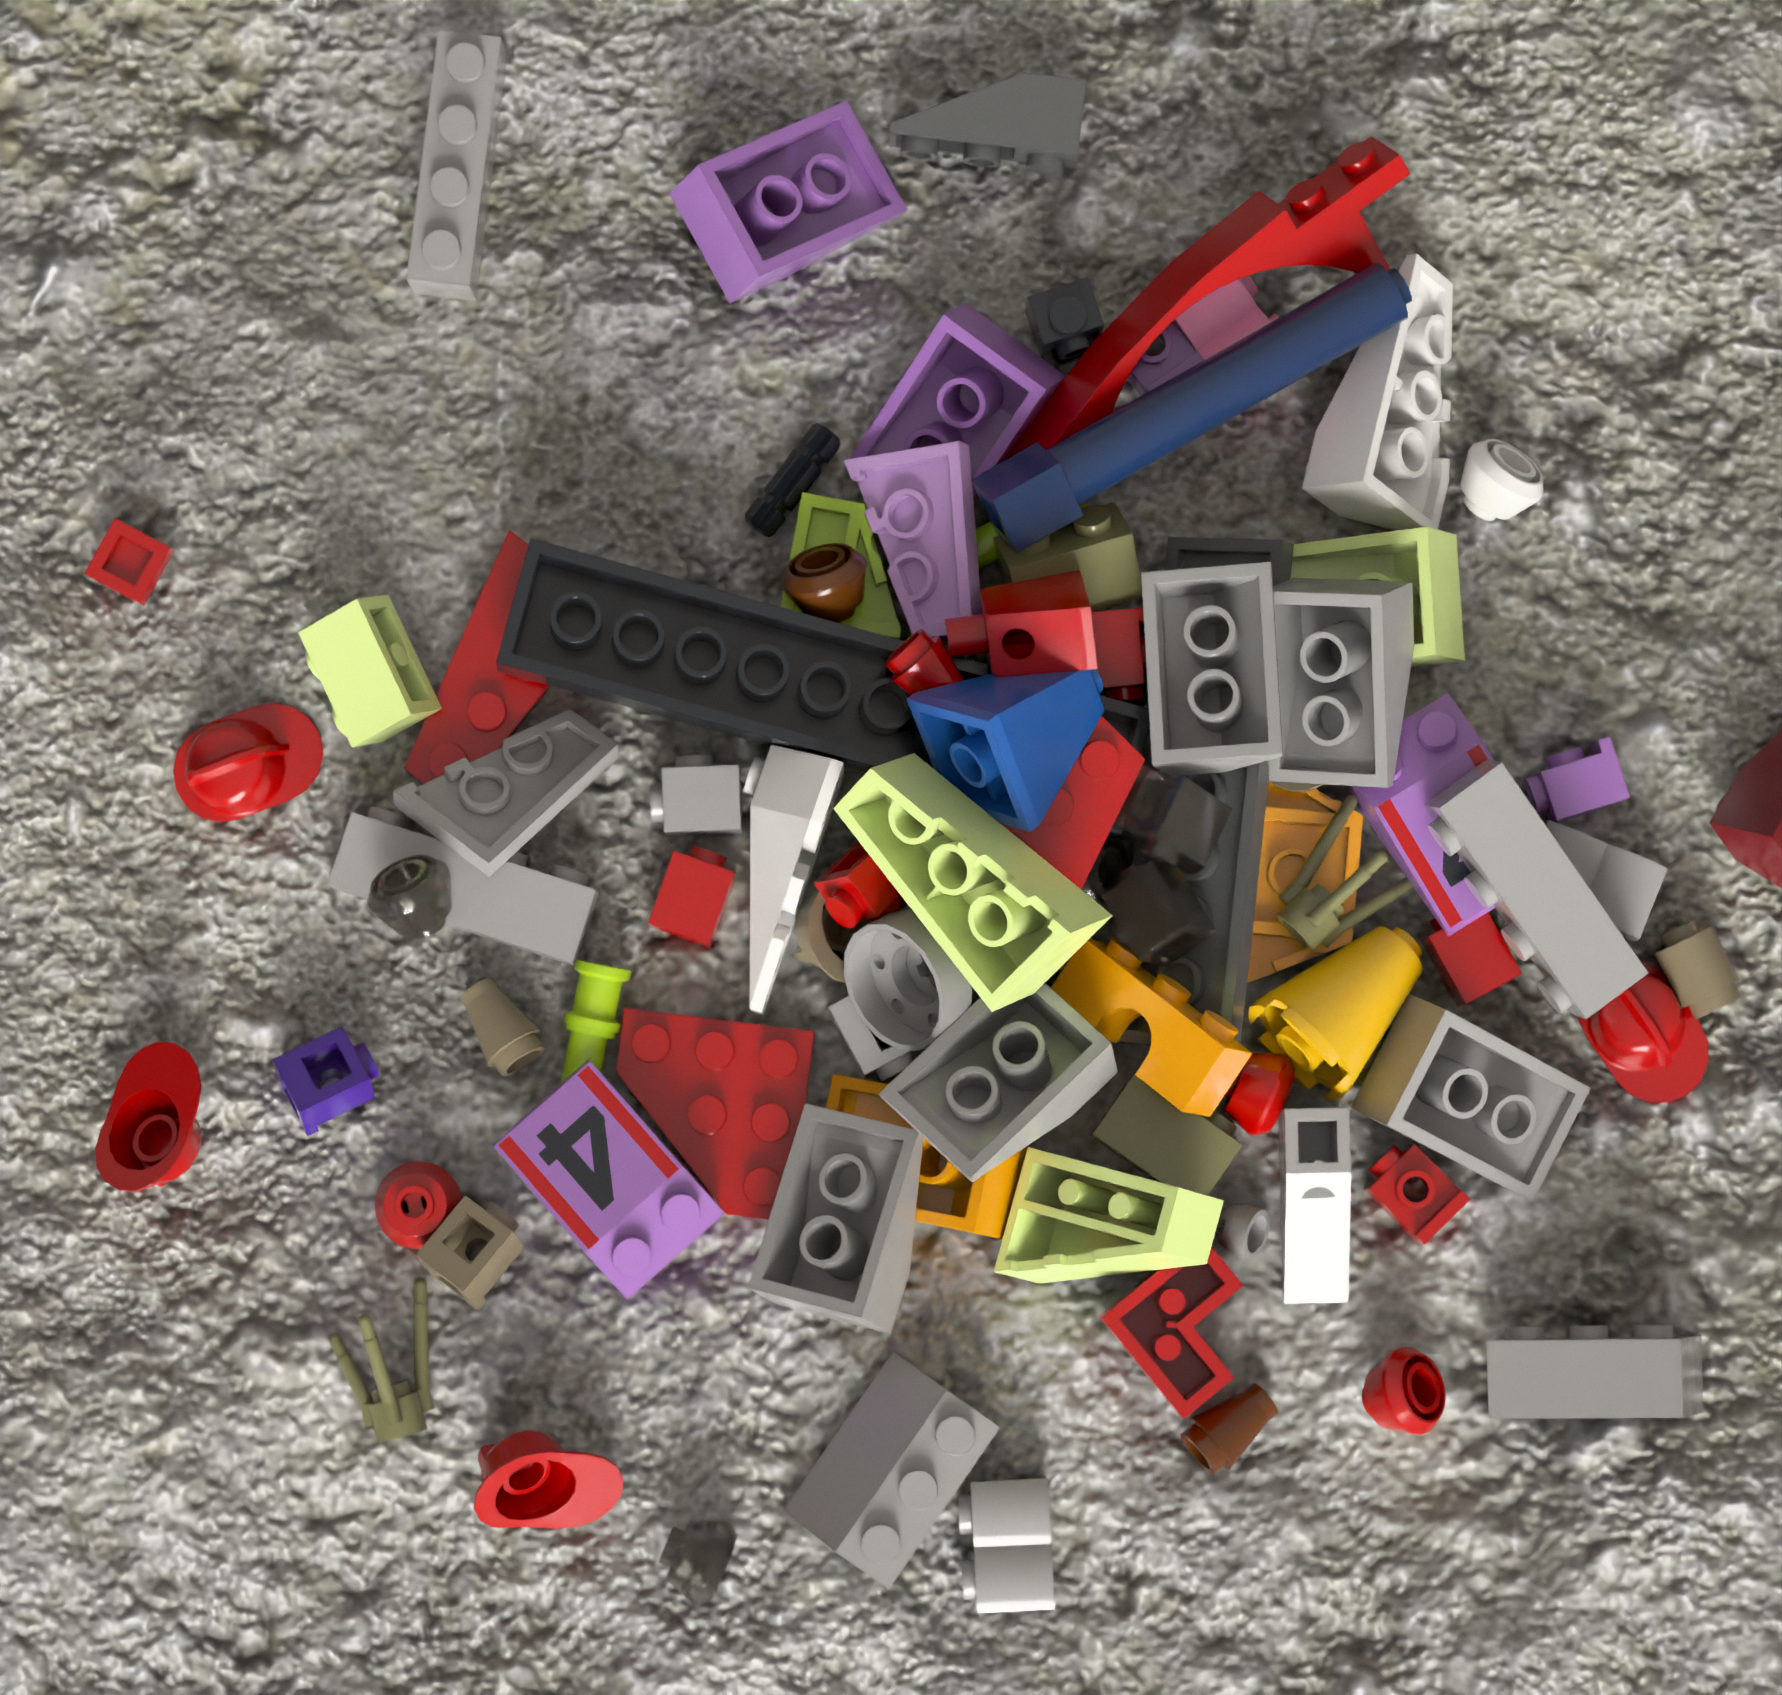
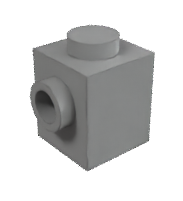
[650,755,743,837]

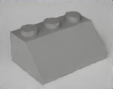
[1141,562,1283,777]
[783,1351,1000,1589]

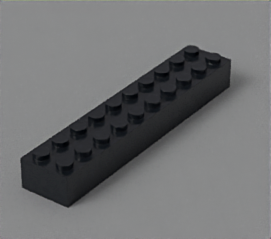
[496,538,1150,840]

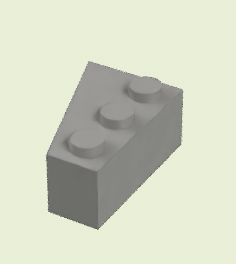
[1486,1325,1704,1419]

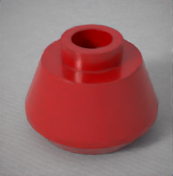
[1223,1052,1295,1136]
[374,1161,462,1249]
[1362,1347,1446,1435]

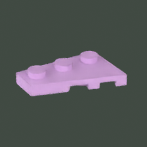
[844,441,982,640]

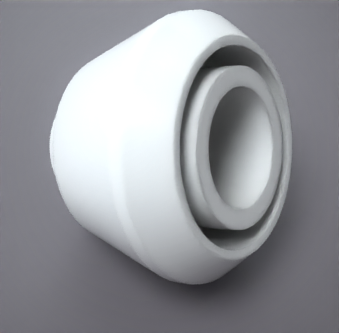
[1460,439,1544,521]

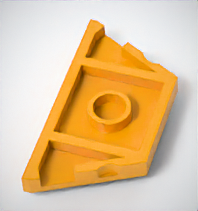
[1247,781,1363,984]

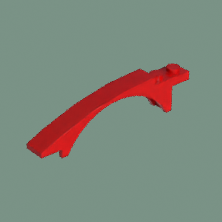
[1005,136,1410,460]

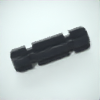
[745,423,841,537]

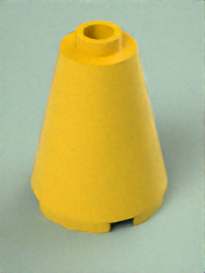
[1248,926,1423,1101]

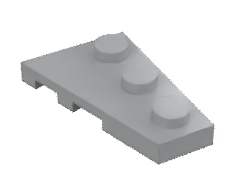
[393,709,618,877]

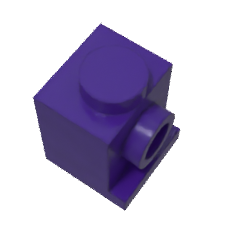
[272,1026,380,1136]

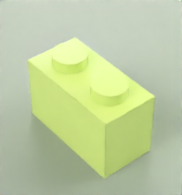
[298,595,442,747]

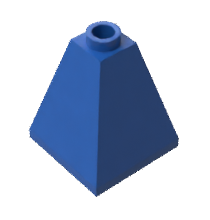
[907,669,1105,832]

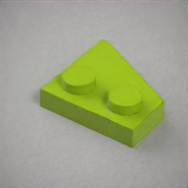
[781,492,901,640]

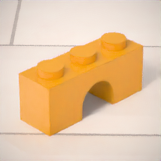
[1051,937,1252,1117]

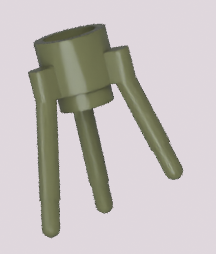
[1276,794,1413,952]
[329,1278,435,1442]

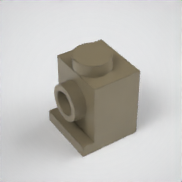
[416,1195,525,1311]

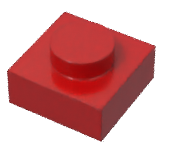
[84,518,174,606]

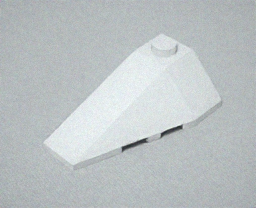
[1302,254,1453,531]
[743,745,845,1015]

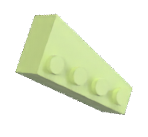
[833,753,1113,1012]

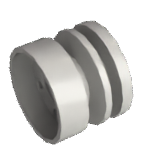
[844,905,980,1051]

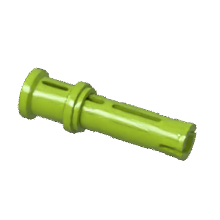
[560,959,632,1084]

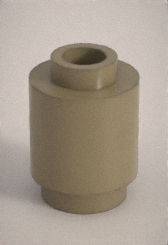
[1654,919,1741,1019]

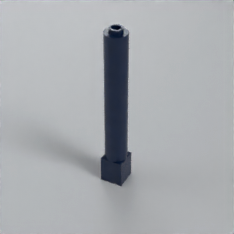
[971,263,1412,553]

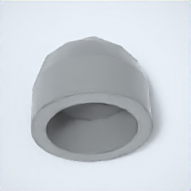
[1215,1203,1270,1259]

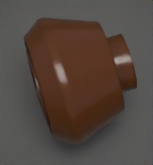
[781,543,867,623]

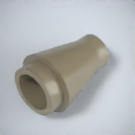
[460,977,545,1076]

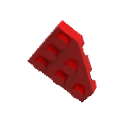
[616,1008,815,1220]

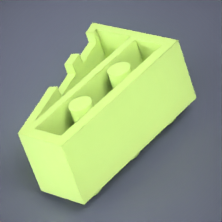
[994,1147,1224,1284]

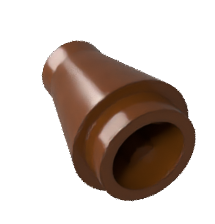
[1180,1383,1278,1475]

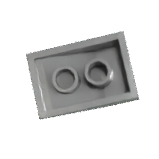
[1268,578,1414,788]
[880,983,1118,1182]
[1350,994,1591,1202]
[747,1103,923,1334]

